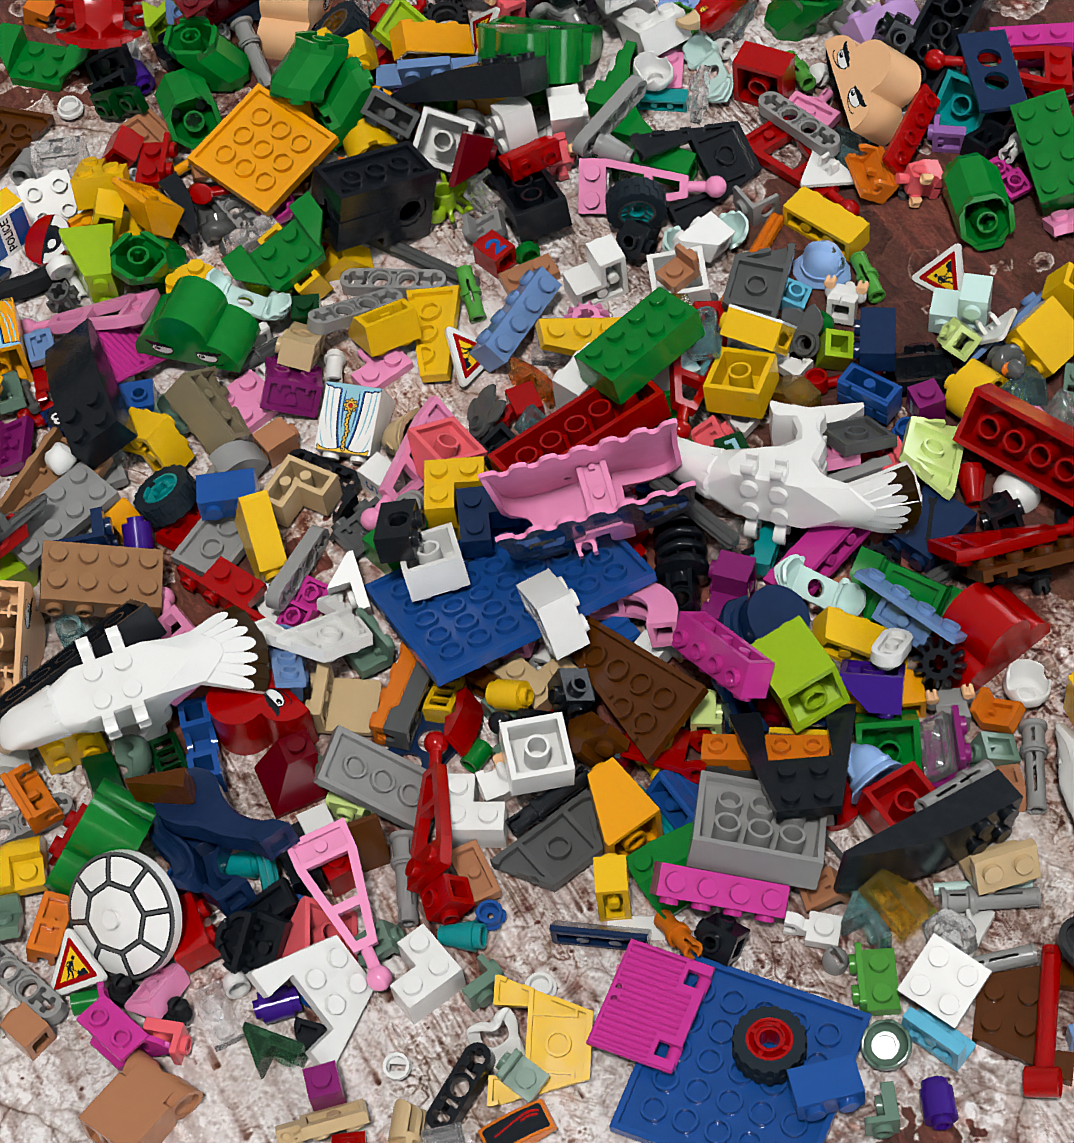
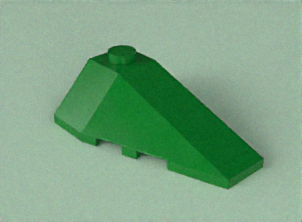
[626,822,714,919]

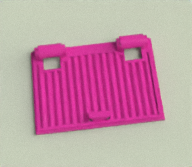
[96,317,167,384]
[586,938,715,1074]

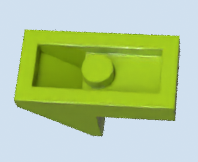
[142,0,175,45]

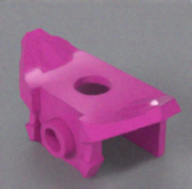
[76,981,171,1071]

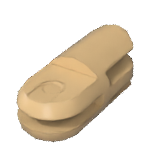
[388,1099,427,1143]

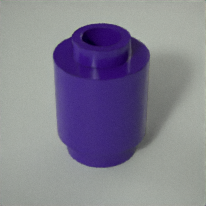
[133,58,155,95]
[121,516,154,549]
[252,984,303,1025]
[919,1076,959,1131]

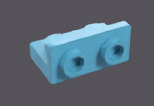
[902,1006,976,1072]

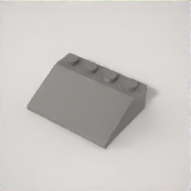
[686,770,827,890]

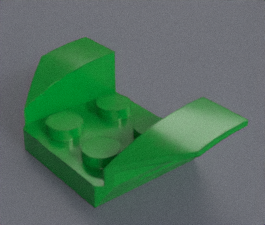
[0,22,91,92]
[221,191,326,293]
[849,546,963,626]

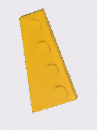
[406,285,461,383]
[535,317,621,356]

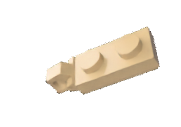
[275,1098,370,1143]

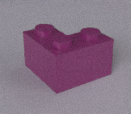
[701,549,757,620]

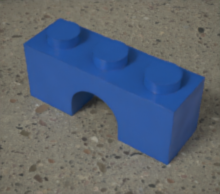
[177,696,228,792]

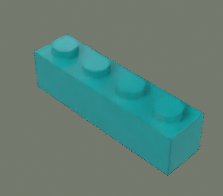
[636,88,689,113]
[750,520,781,576]

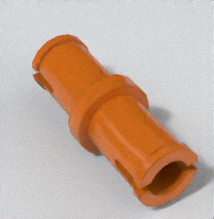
[653,909,703,960]

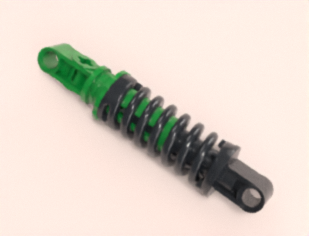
[651,390,710,612]

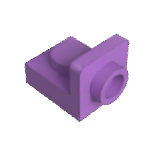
[927,114,967,154]

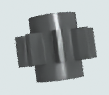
[45,280,81,314]

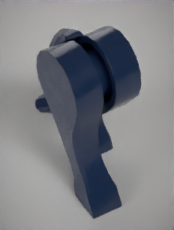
[711,584,827,734]
[149,767,300,917]

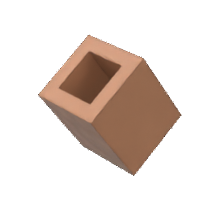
[252,416,300,468]
[0,1002,57,1061]

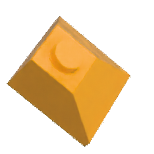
[111,176,185,239]

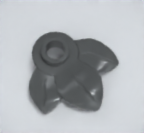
[781,304,824,358]
[467,384,507,439]

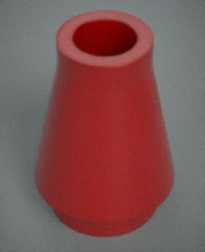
[957,462,986,509]

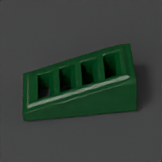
[147,731,188,772]

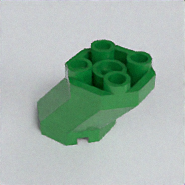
[764,0,843,42]
[163,16,252,91]
[269,30,349,105]
[310,56,374,152]
[154,68,222,150]
[941,152,1016,251]
[110,231,187,294]

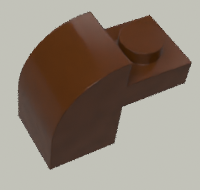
[566,711,630,769]

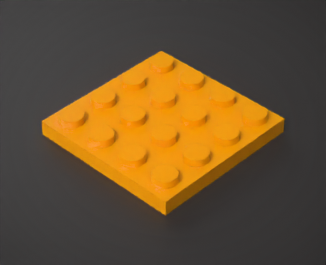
[187,83,339,218]

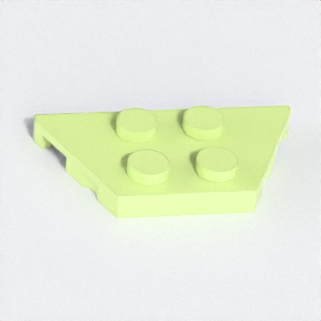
[898,416,964,501]

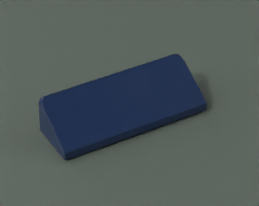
[549,920,652,950]

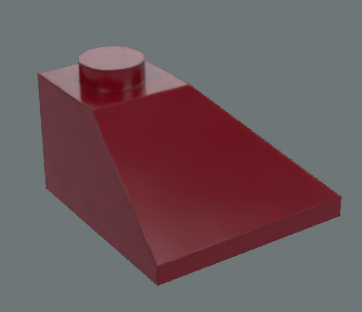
[448,129,498,188]
[254,728,329,819]

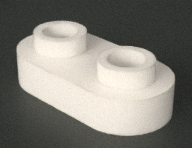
[870,628,913,671]

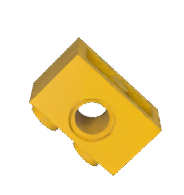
[593,853,632,922]

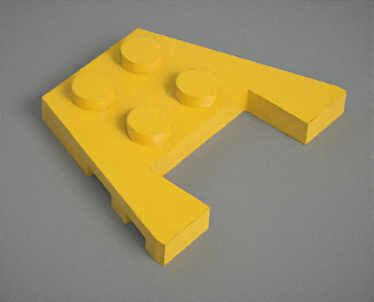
[487,975,594,1108]

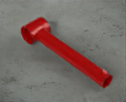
[1023,944,1063,1098]

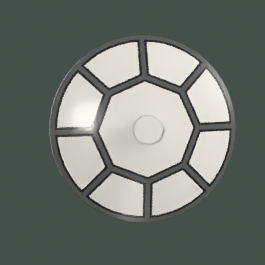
[68,849,182,980]

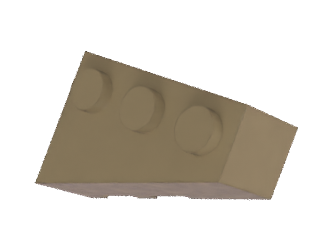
[164,366,251,455]

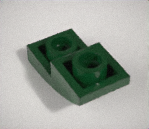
[89,86,149,119]
[80,751,124,797]

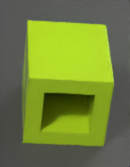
[816,328,854,371]

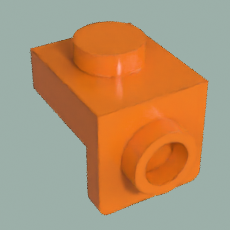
[970,687,1026,734]

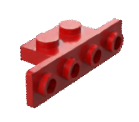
[882,83,940,175]
[176,556,268,622]

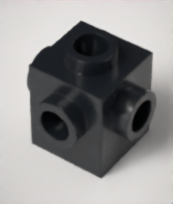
[871,11,917,54]
[616,218,661,263]
[978,490,1025,531]
[547,668,596,719]
[694,912,750,967]

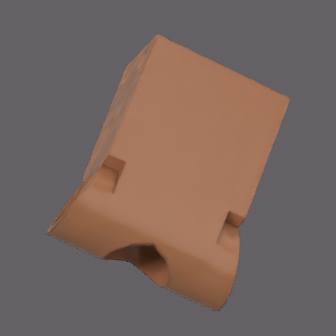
[78,1048,203,1143]

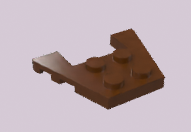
[972,961,1074,1086]

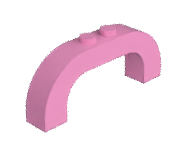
[501,582,680,660]

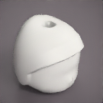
[44,442,77,476]

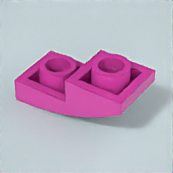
[989,155,1034,202]
[276,575,329,627]

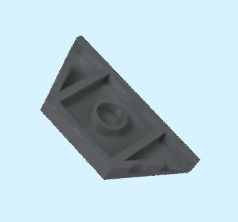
[722,243,796,319]
[490,789,604,892]

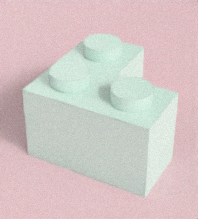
[928,273,993,338]

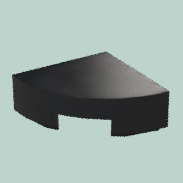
[332,489,359,523]
[294,1017,327,1053]

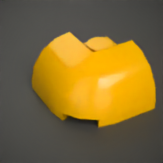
[0,835,49,898]

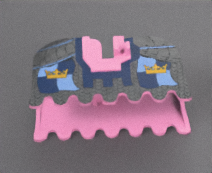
[478,418,696,561]

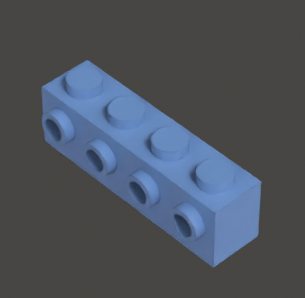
[469,266,562,373]

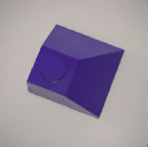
[839,659,906,719]

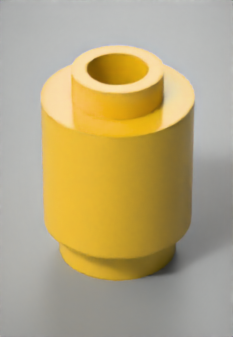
[485,679,534,711]

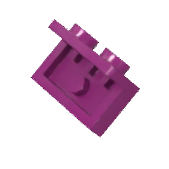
[0,415,34,477]

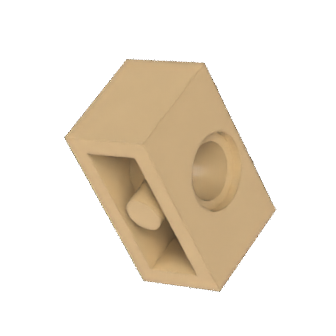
[275,321,326,372]

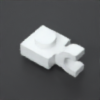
[783,910,843,950]

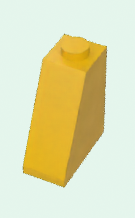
[235,490,287,584]

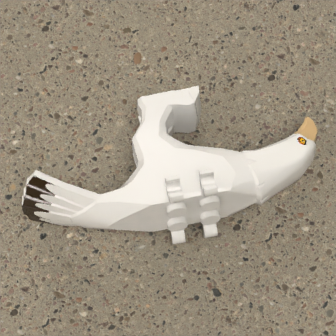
[670,401,922,545]
[0,605,270,756]

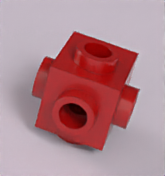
[420,873,475,925]

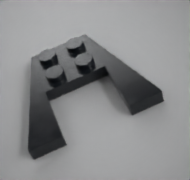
[630,121,762,230]
[729,703,856,820]

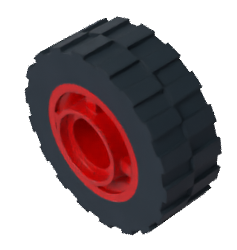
[732,1005,807,1085]

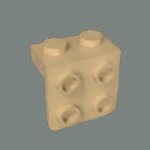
[305,661,382,736]
[958,838,1041,896]

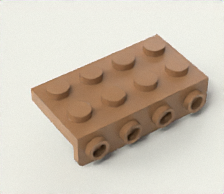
[0,427,114,515]
[38,540,163,618]

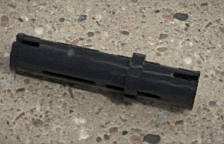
[505,765,589,837]

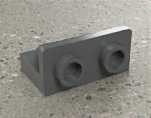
[329,496,380,559]

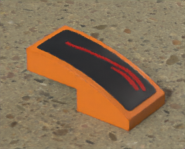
[478,1099,558,1143]

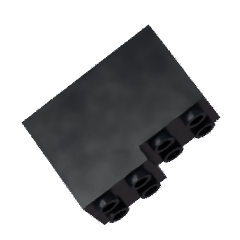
[311,140,438,252]

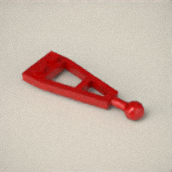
[924,45,1073,93]
[745,116,860,216]
[669,323,728,439]
[927,516,1074,566]
[405,731,452,894]

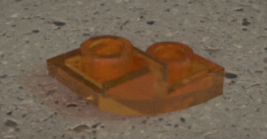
[508,357,556,409]

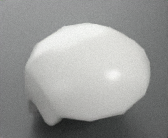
[633,50,674,91]
[993,471,1041,513]
[1003,659,1052,708]

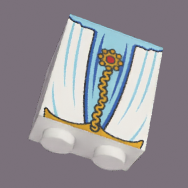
[314,381,395,465]

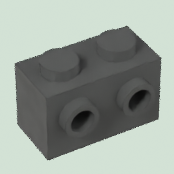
[360,88,422,141]

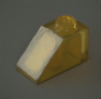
[770,375,822,407]
[858,869,938,941]

